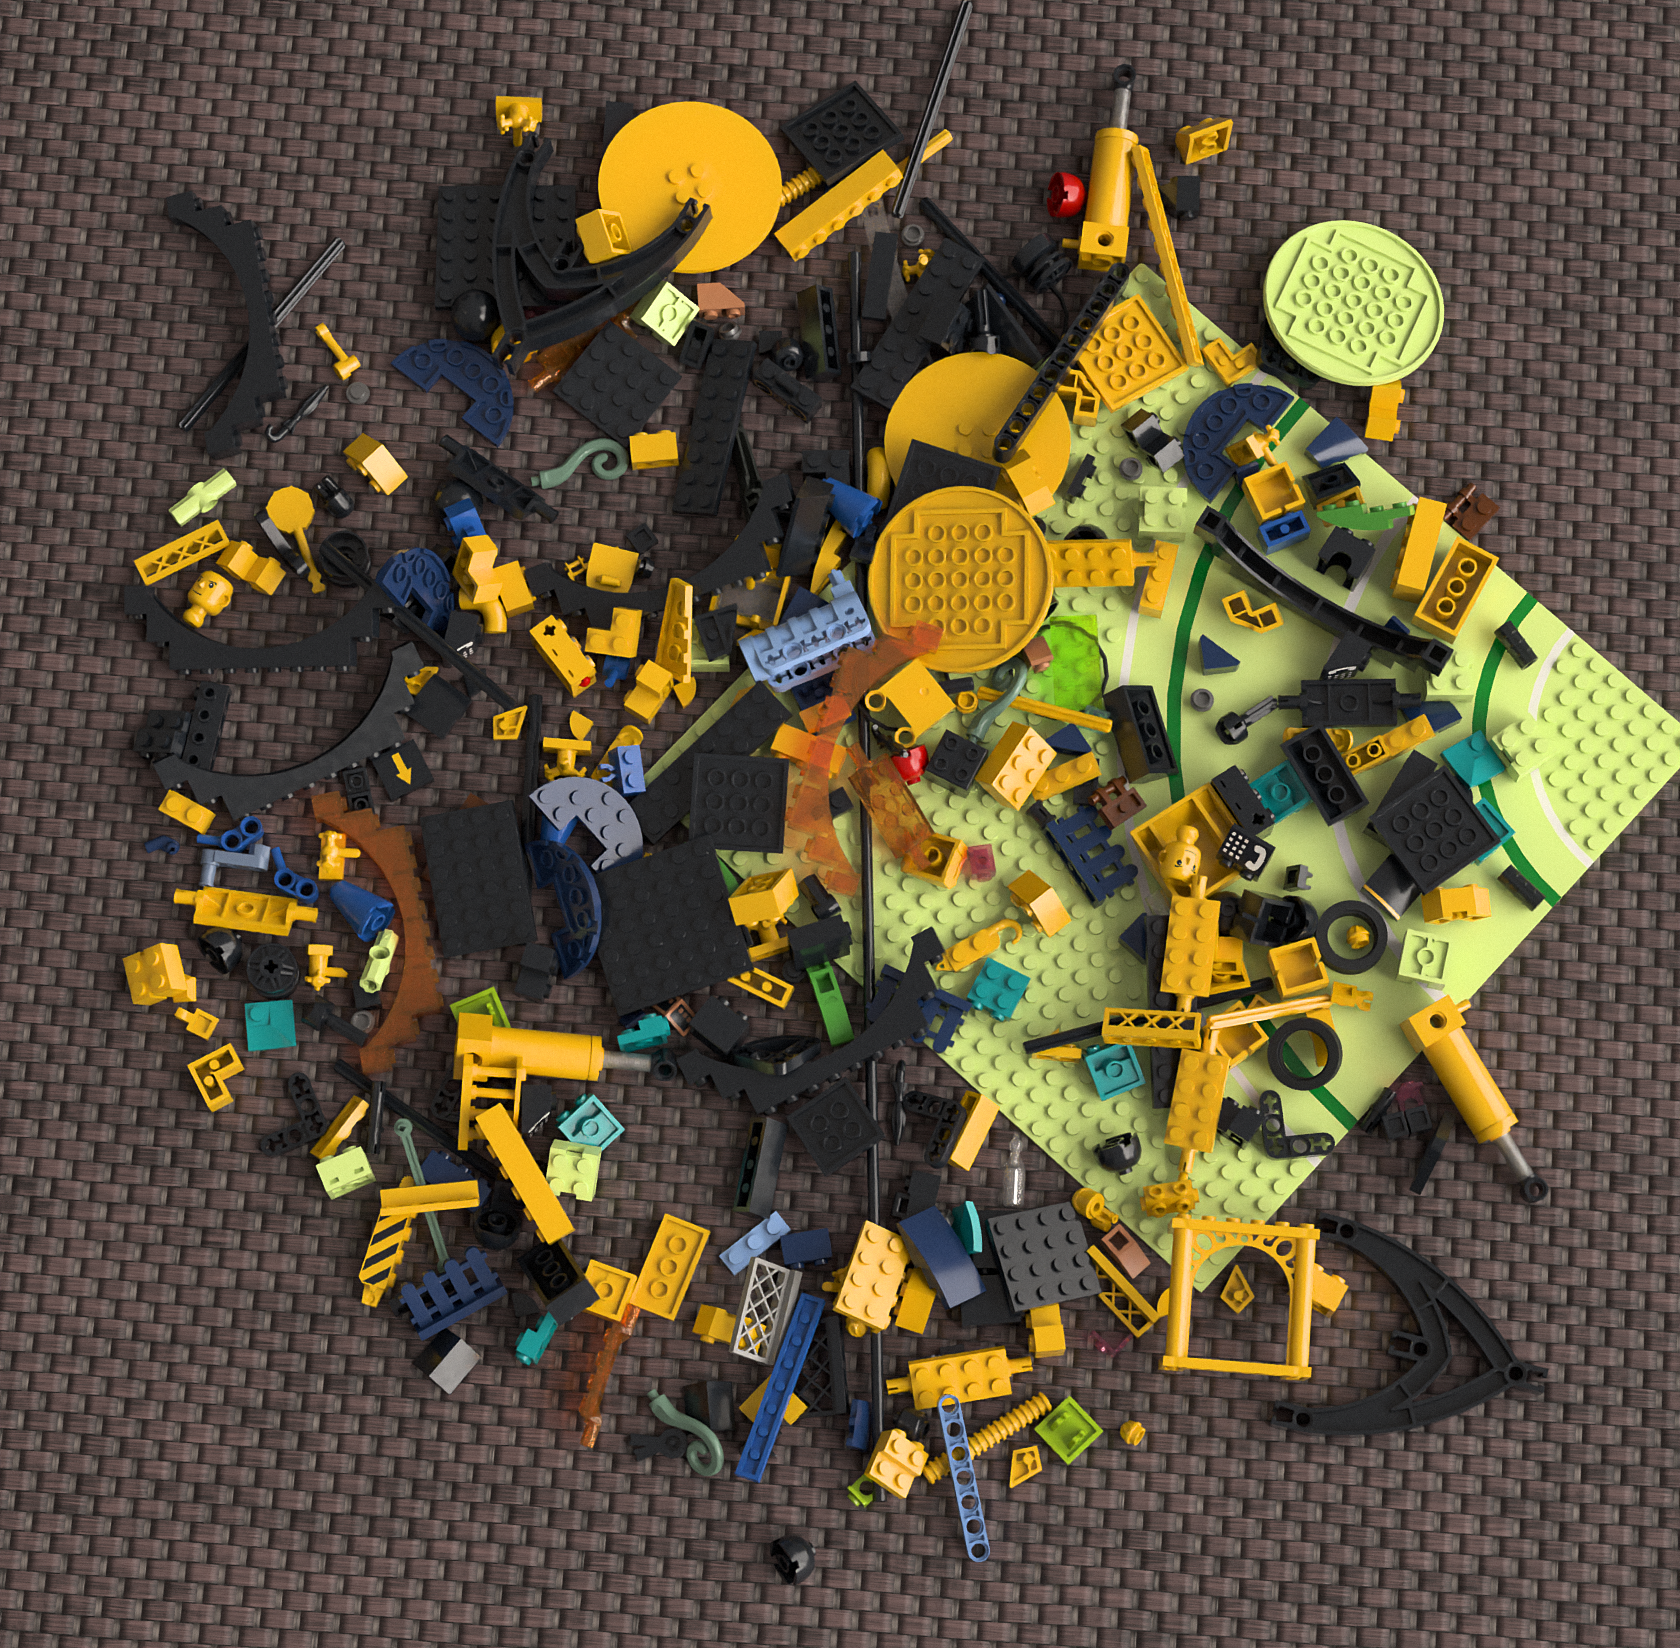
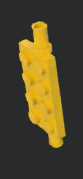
[1046,539,1158,587]
[1160,875,1221,1020]
[174,886,318,936]
[1164,1028,1231,1173]
[886,1345,1033,1410]

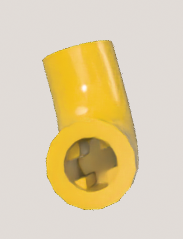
[866,447,891,509]
[459,587,507,634]

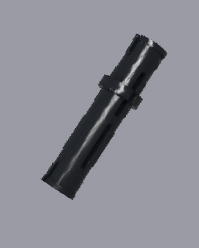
[364,1080,387,1154]

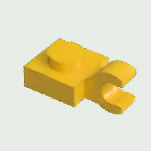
[1330,981,1373,1011]
[174,1007,219,1041]

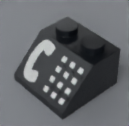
[441,610,485,669]
[1319,630,1373,680]
[1216,823,1276,882]
[522,1085,556,1141]

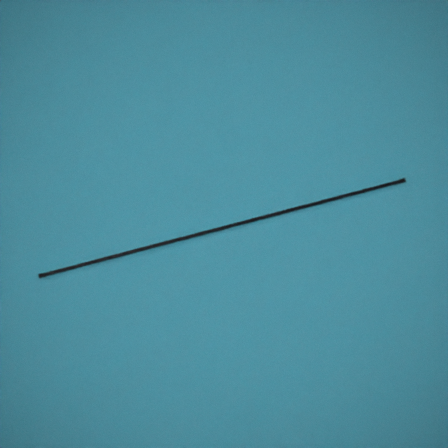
[848,251,887,1502]

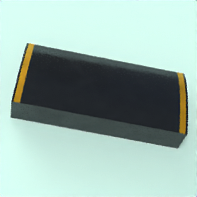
[1360,853,1421,922]

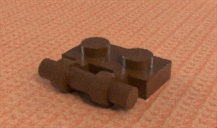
[1443,483,1500,542]
[1087,776,1147,831]

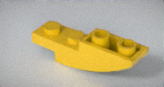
[1341,714,1436,776]

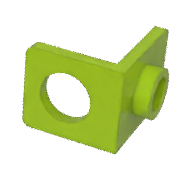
[847,1474,872,1508]

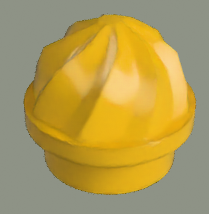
[1346,925,1370,949]
[845,1317,868,1337]
[1120,1420,1145,1446]

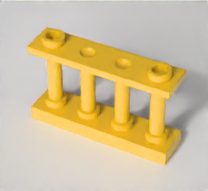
[458,1054,527,1150]

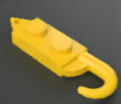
[936,918,1022,973]

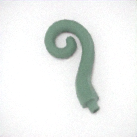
[531,438,629,489]
[966,656,1027,744]
[647,1389,724,1476]

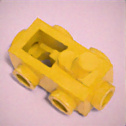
[1140,1171,1200,1218]

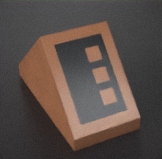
[651,997,695,1037]

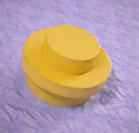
[955,691,978,714]

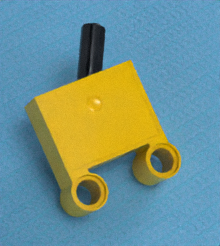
[865,658,974,749]

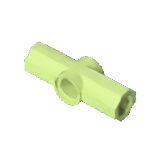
[168,468,236,527]
[360,929,399,993]

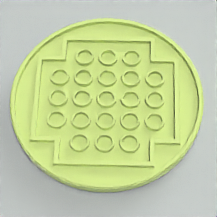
[1263,220,1444,386]

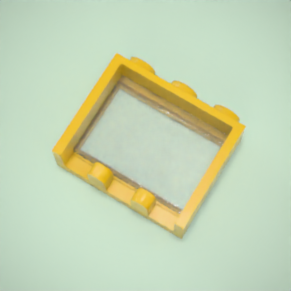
[709,569,791,631]

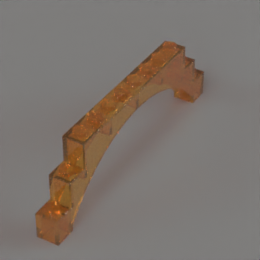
[784,620,944,900]
[311,791,444,1076]

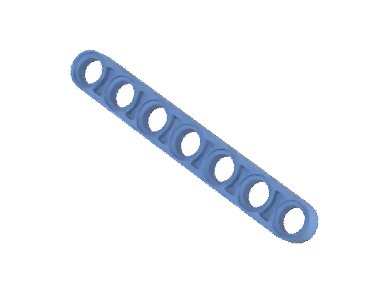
[937,1394,990,1562]

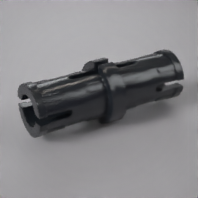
[1359,1087,1397,1135]

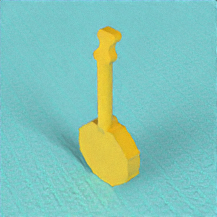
[266,486,325,594]

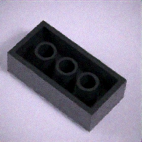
[516,1239,600,1326]

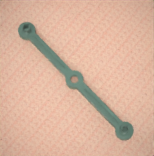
[394,1118,450,1273]

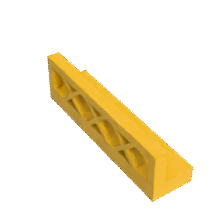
[134,520,231,586]
[1102,1007,1202,1049]
[380,1179,480,1216]
[1086,1244,1160,1339]

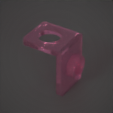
[1396,1081,1424,1114]
[1090,1330,1134,1358]

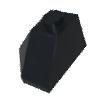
[1157,176,1201,221]

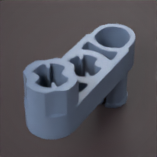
[198,844,271,887]

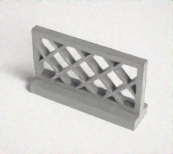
[728,1257,802,1367]

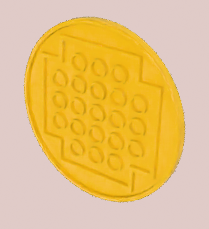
[598,102,782,273]
[884,352,1071,511]
[868,486,1054,674]

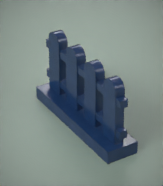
[1042,805,1138,909]
[865,964,972,1054]
[398,1246,508,1341]

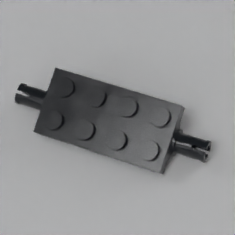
[439,434,560,524]
[1278,678,1421,728]

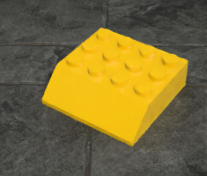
[1130,782,1242,901]

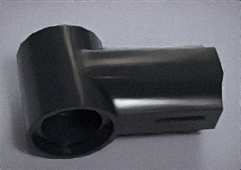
[798,873,842,921]

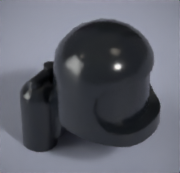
[313,475,354,519]

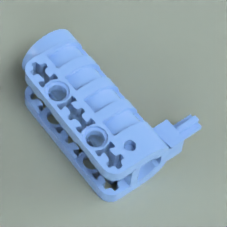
[738,569,877,693]

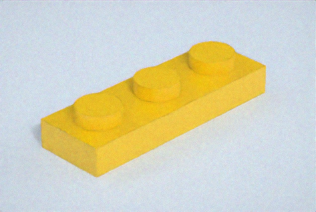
[1031,751,1102,802]
[310,1095,370,1160]

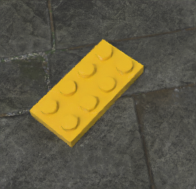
[629,1213,710,1322]

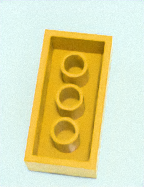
[1389,497,1447,604]
[1411,536,1499,645]

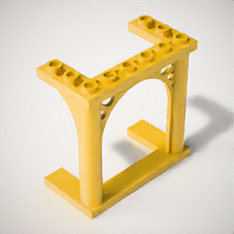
[1158,1214,1320,1381]

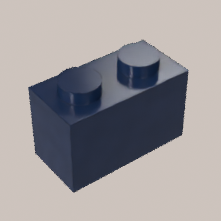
[780,1228,833,1270]

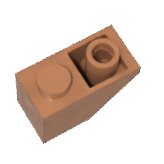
[697,283,745,320]
[1021,636,1054,674]
[1100,1224,1150,1280]

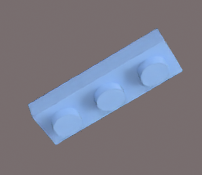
[719,1211,791,1276]

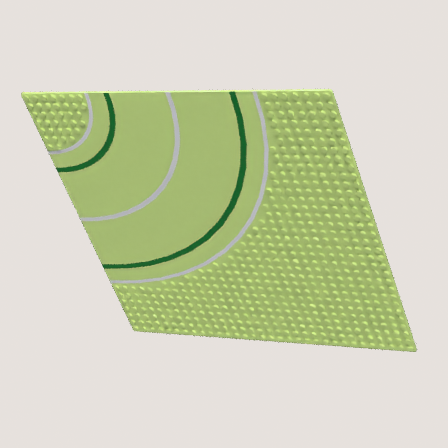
[644,263,1680,1293]

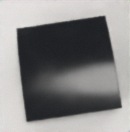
[405,674,473,740]

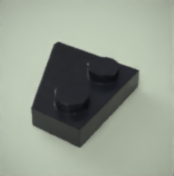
[694,603,738,662]

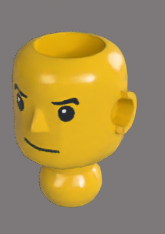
[183,571,233,628]
[1158,825,1201,886]

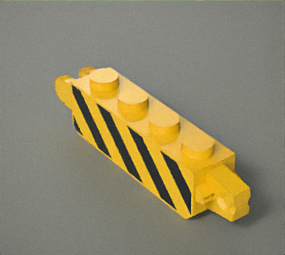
[359,1175,418,1308]

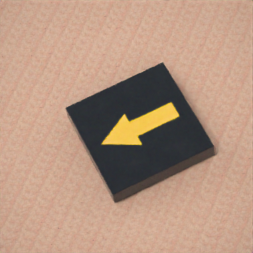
[371,739,435,802]

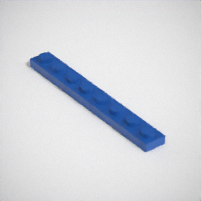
[735,1293,826,1483]

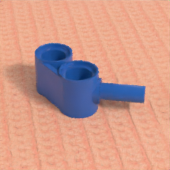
[602,655,631,688]
[197,816,264,853]
[270,847,319,904]

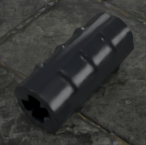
[1494,621,1538,670]
[1497,864,1546,912]

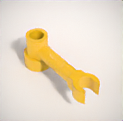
[315,323,361,381]

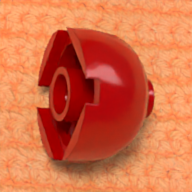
[1047,172,1088,218]
[881,744,929,786]

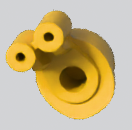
[1072,1187,1119,1232]

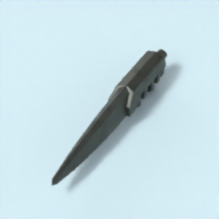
[732,418,763,523]

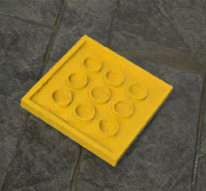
[1061,294,1189,413]

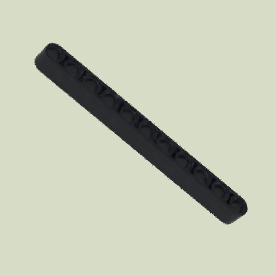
[992,262,1130,463]

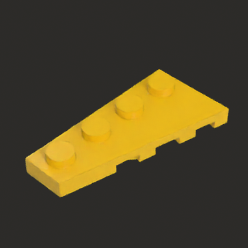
[655,578,692,683]

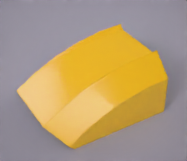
[901,828,967,890]

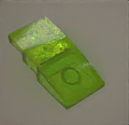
[1049,615,1102,710]

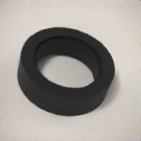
[1314,900,1388,975]
[1267,1017,1343,1091]

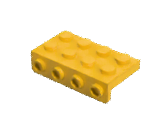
[832,1220,911,1334]

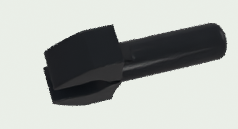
[847,351,872,363]

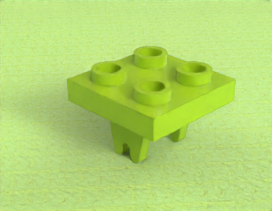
[450,987,511,1028]
[1034,1395,1103,1465]

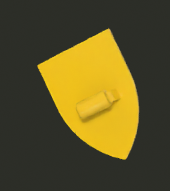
[586,542,639,593]

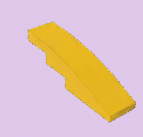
[810,520,847,596]

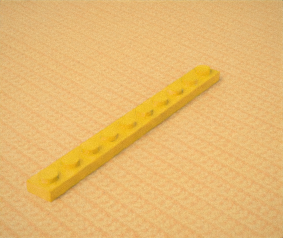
[1131,145,1204,367]

